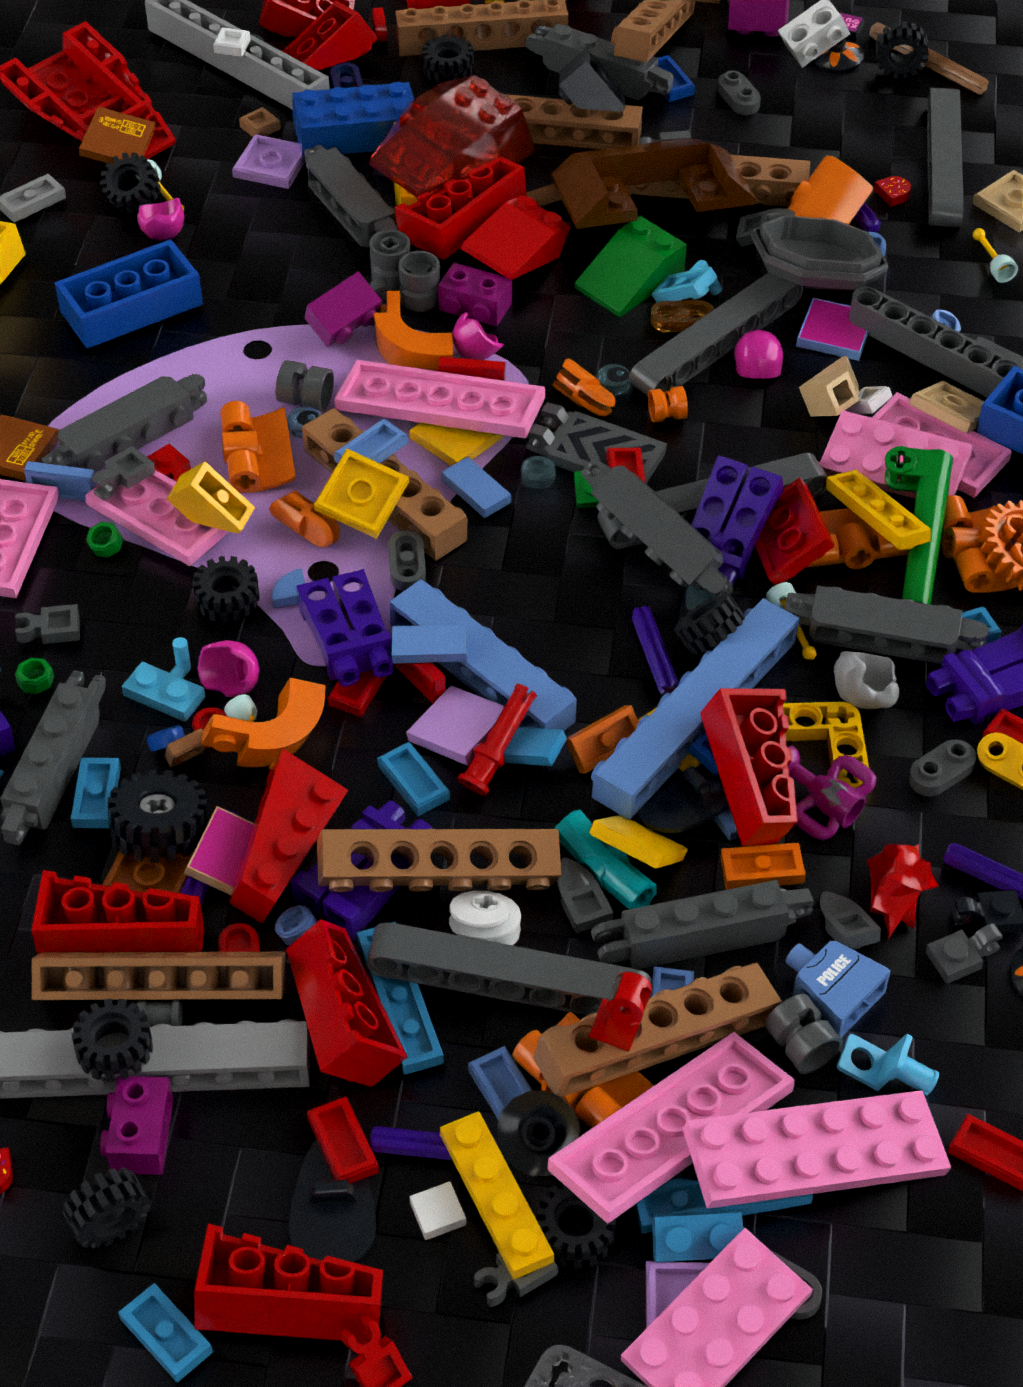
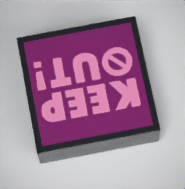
[838,11,865,41]

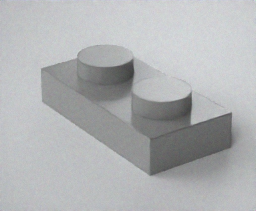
[0,174,66,222]

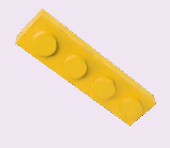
[826,469,931,550]
[440,1111,554,1280]

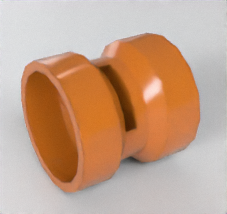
[648,386,688,423]

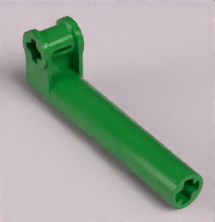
[884,446,953,605]

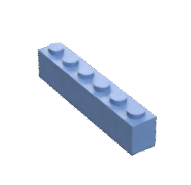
[389,579,577,732]

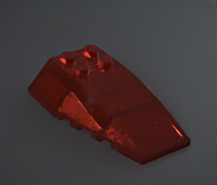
[368,75,535,198]

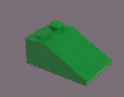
[574,216,686,317]

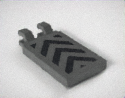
[526,402,667,484]

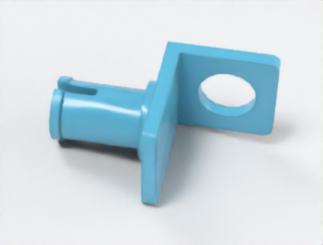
[836,1034,939,1096]

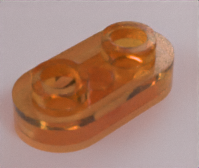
[650,300,715,333]

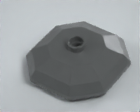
[751,215,888,291]

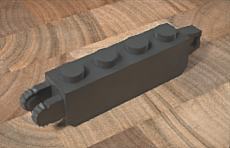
[525,24,673,100]
[304,144,398,247]
[41,374,207,472]
[581,458,733,596]
[785,585,990,664]
[0,670,106,845]
[591,880,814,969]

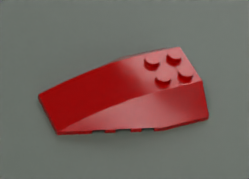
[0,21,176,159]

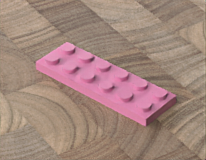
[334,360,545,438]
[548,1032,795,1224]
[682,1090,951,1209]

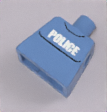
[786,941,891,1038]

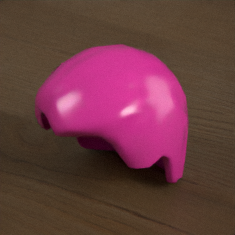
[137,198,184,241]
[452,312,504,360]
[734,330,783,379]
[198,640,260,697]

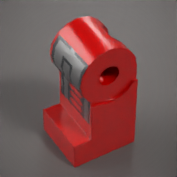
[589,972,652,1052]

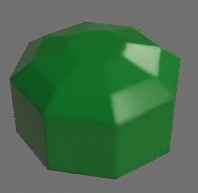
[86,521,124,558]
[15,657,54,694]

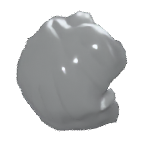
[834,651,899,710]

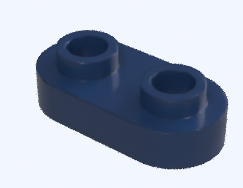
[330,62,363,88]

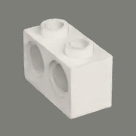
[778,0,850,68]

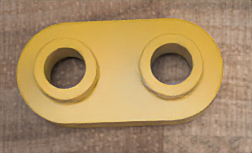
[977,733,1023,790]

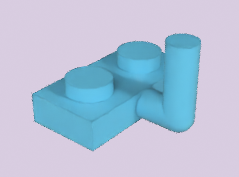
[651,260,723,304]
[122,637,205,722]

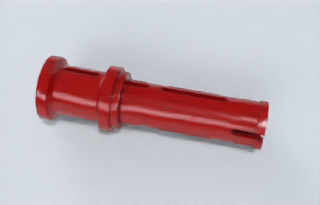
[457,684,537,796]

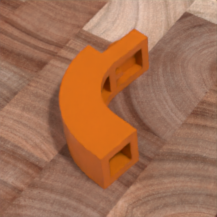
[374,291,453,371]
[201,678,326,767]

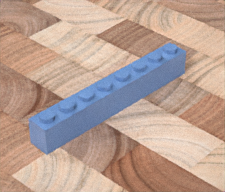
[591,598,800,820]

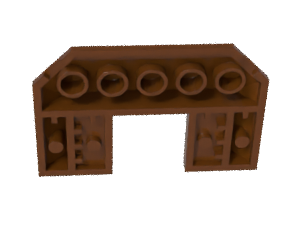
[551,138,756,229]

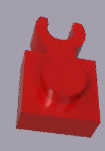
[147,443,191,482]
[341,1315,413,1387]

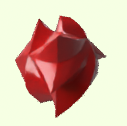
[866,844,939,939]

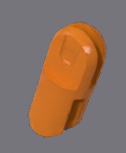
[552,358,616,416]
[269,490,340,548]

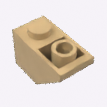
[799,356,859,417]

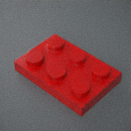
[755,477,835,585]

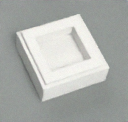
[213,28,250,57]
[847,386,893,414]
[409,1181,466,1240]

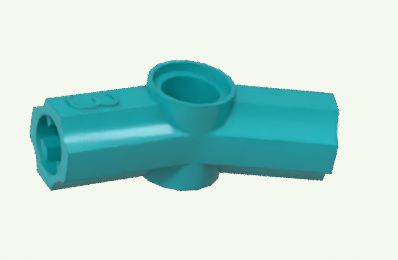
[554,809,657,909]

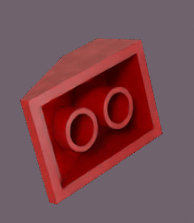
[258,0,355,37]
[282,0,378,71]
[461,195,571,280]

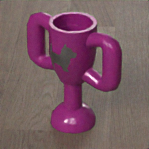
[787,746,877,841]

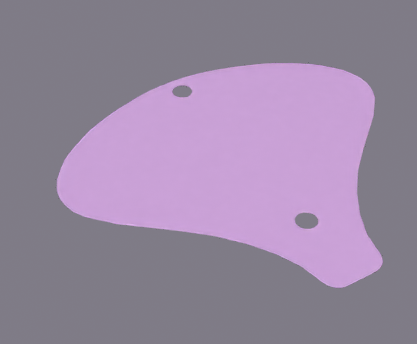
[25,324,529,667]

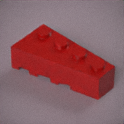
[394,157,527,260]
[700,688,797,846]
[229,749,348,924]
[31,870,205,955]
[286,919,408,1087]
[194,1224,383,1341]

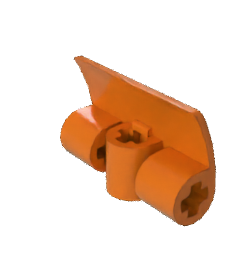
[787,156,873,225]
[220,401,295,493]
[941,495,1018,593]
[805,508,909,570]
[512,1012,654,1129]

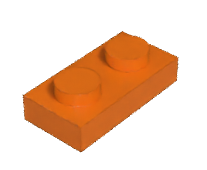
[566,705,639,773]
[720,843,806,890]

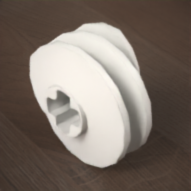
[449,891,521,946]

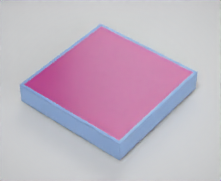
[796,298,868,361]

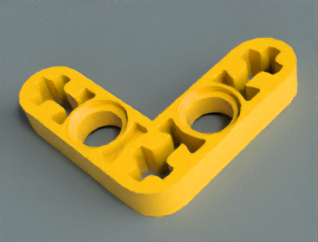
[783,702,869,788]

